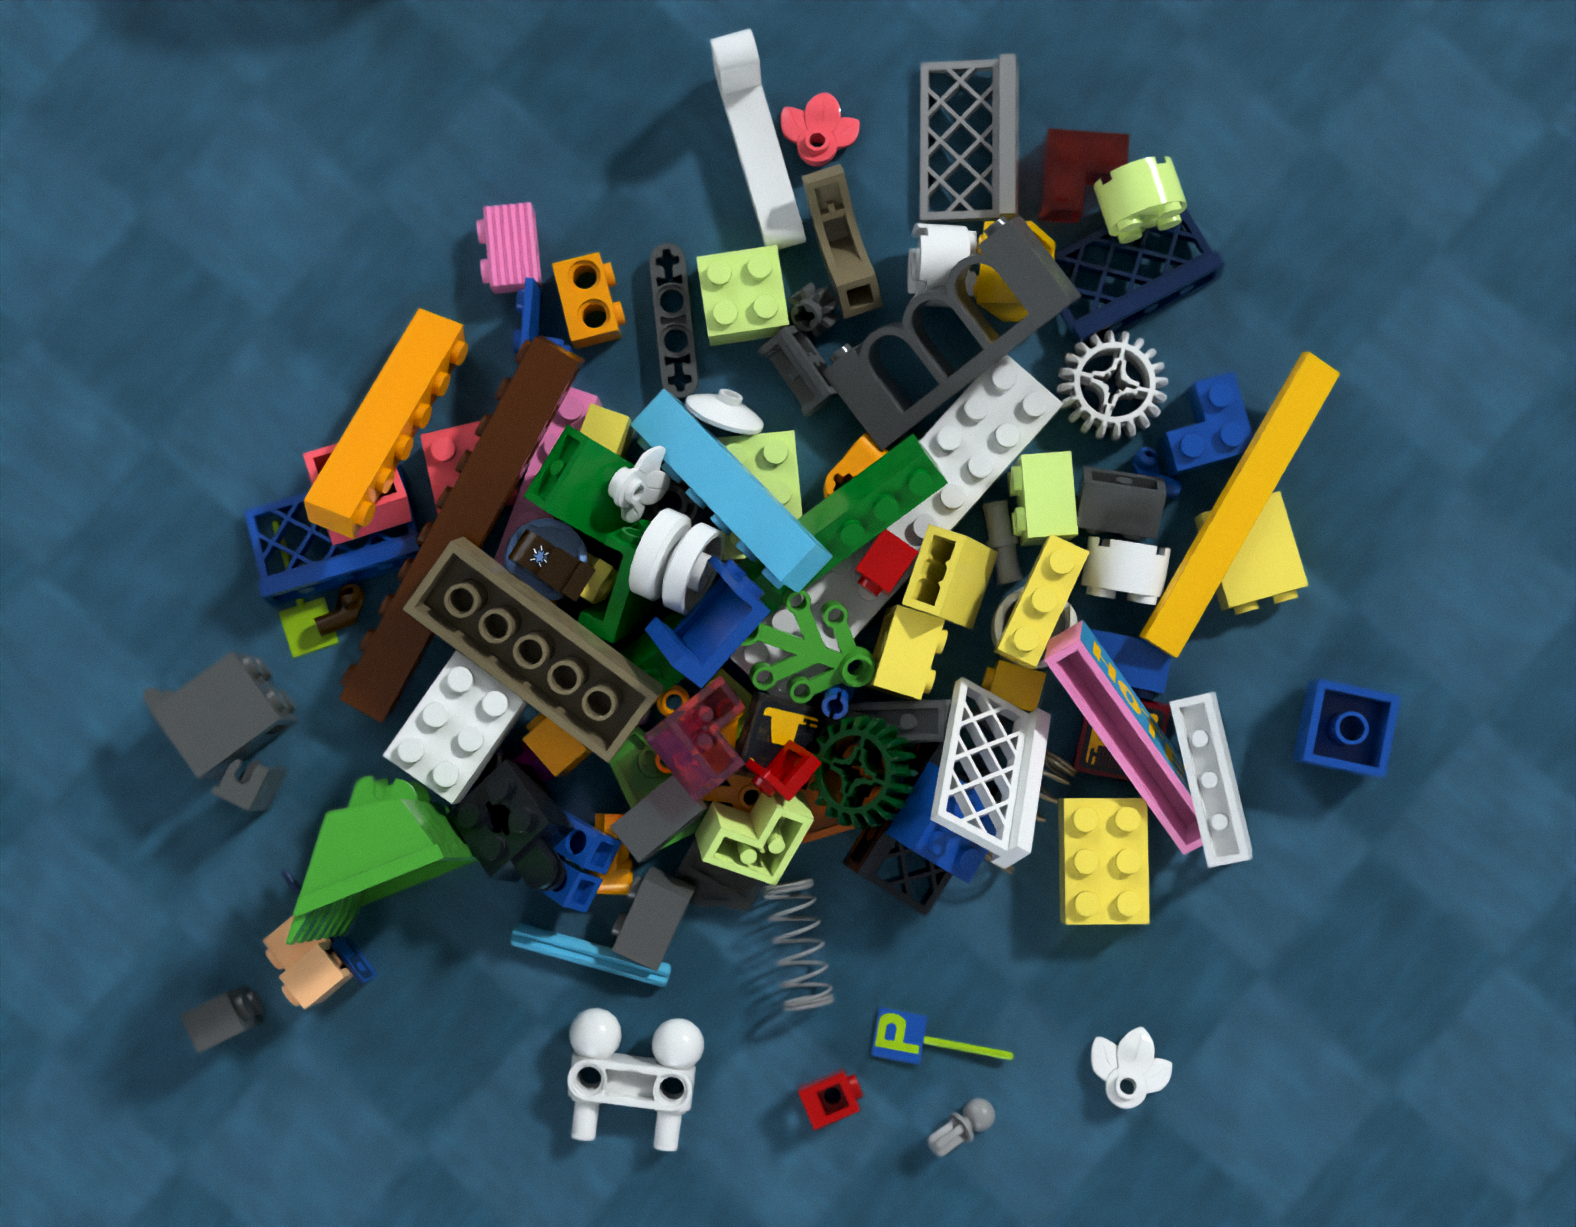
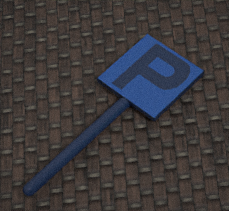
[281,869,378,985]

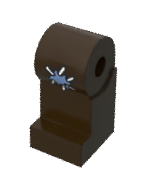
[508,529,595,602]

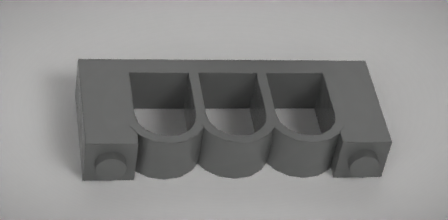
[822,216,1081,451]

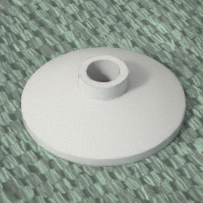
[685,389,764,435]

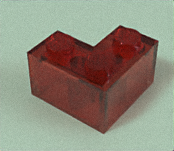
[1037,128,1130,223]

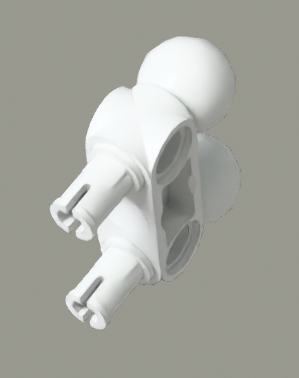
[567,1008,704,1151]

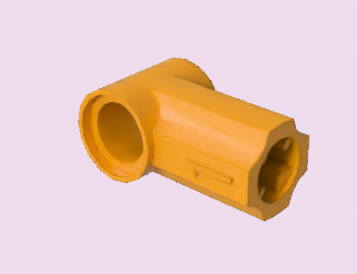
[589,813,633,895]

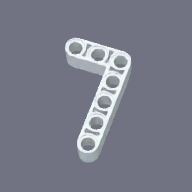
[710,28,806,250]

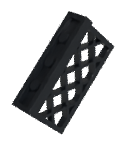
[842,742,1002,917]

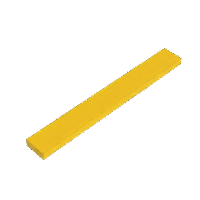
[1139,351,1341,658]

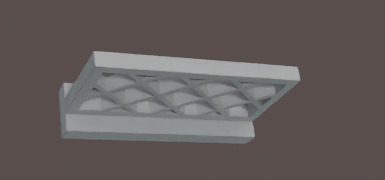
[920,53,1019,223]

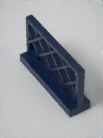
[1055,209,1225,348]

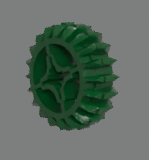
[808,715,919,829]

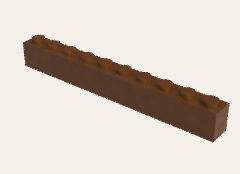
[339,335,585,723]

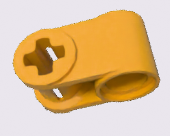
[823,432,889,499]

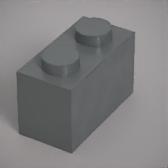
[1076,466,1167,540]
[611,866,696,972]
[180,985,264,1054]

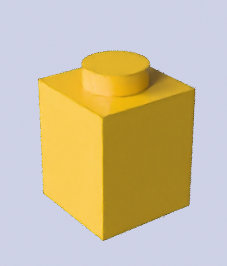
[981,660,1047,713]

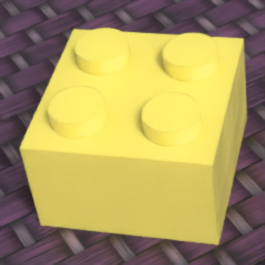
[864,604,948,700]

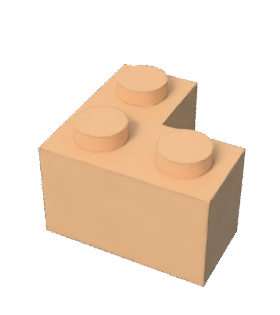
[262,916,353,1010]

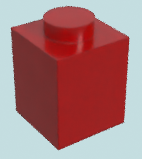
[854,529,919,597]

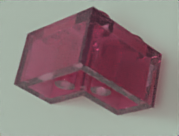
[643,675,746,802]

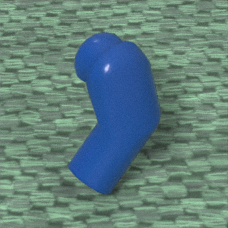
[1132,447,1182,500]

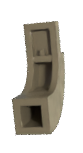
[801,164,883,319]

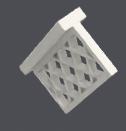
[930,677,1051,869]
[1169,692,1253,868]

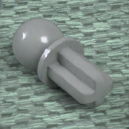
[927,1098,995,1157]

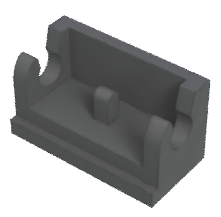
[758,325,839,417]
[211,759,288,811]
[610,773,709,863]

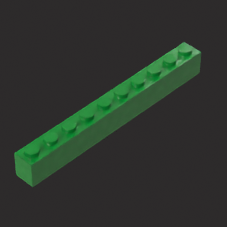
[619,433,948,694]

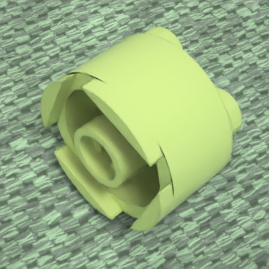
[1093,156,1187,244]

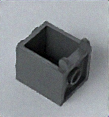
[143,651,299,779]

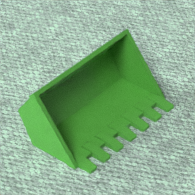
[286,776,478,945]

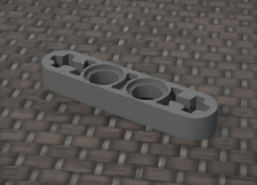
[649,243,699,401]

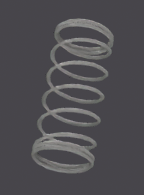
[762,878,835,1011]

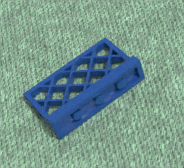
[244,465,421,607]

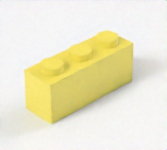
[994,534,1089,670]

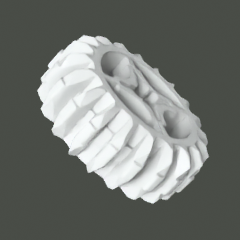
[1057,330,1168,441]

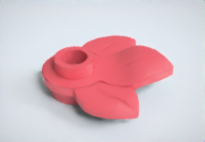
[780,92,860,167]

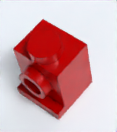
[798,1068,864,1131]

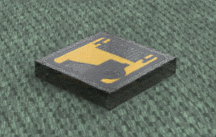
[729,691,831,790]

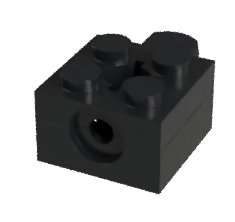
[448,759,575,891]

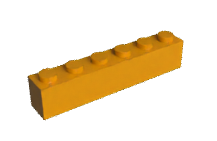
[304,308,468,539]

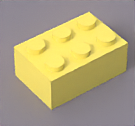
[1058,798,1150,925]

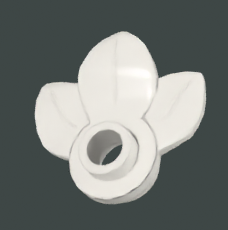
[608,446,670,523]
[1091,1027,1172,1109]

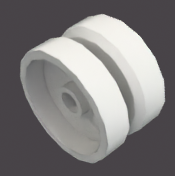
[629,508,725,616]

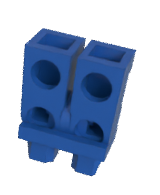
[541,808,622,913]

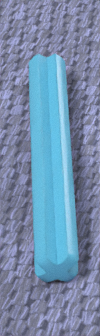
[511,922,671,987]

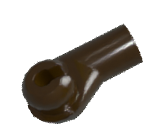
[314,583,365,637]

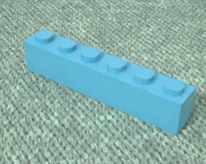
[630,388,833,593]

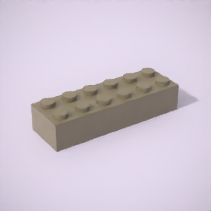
[403,536,666,763]

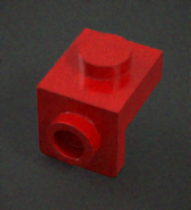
[745,740,821,802]

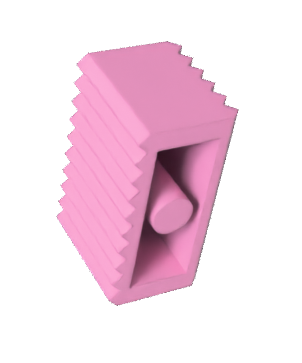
[477,202,542,294]

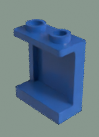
[645,554,771,689]

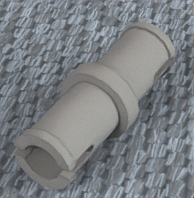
[981,500,1024,585]

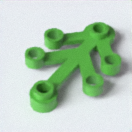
[740,588,876,704]

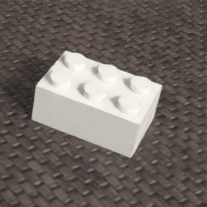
[382,650,529,804]

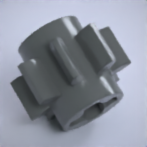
[788,282,840,337]

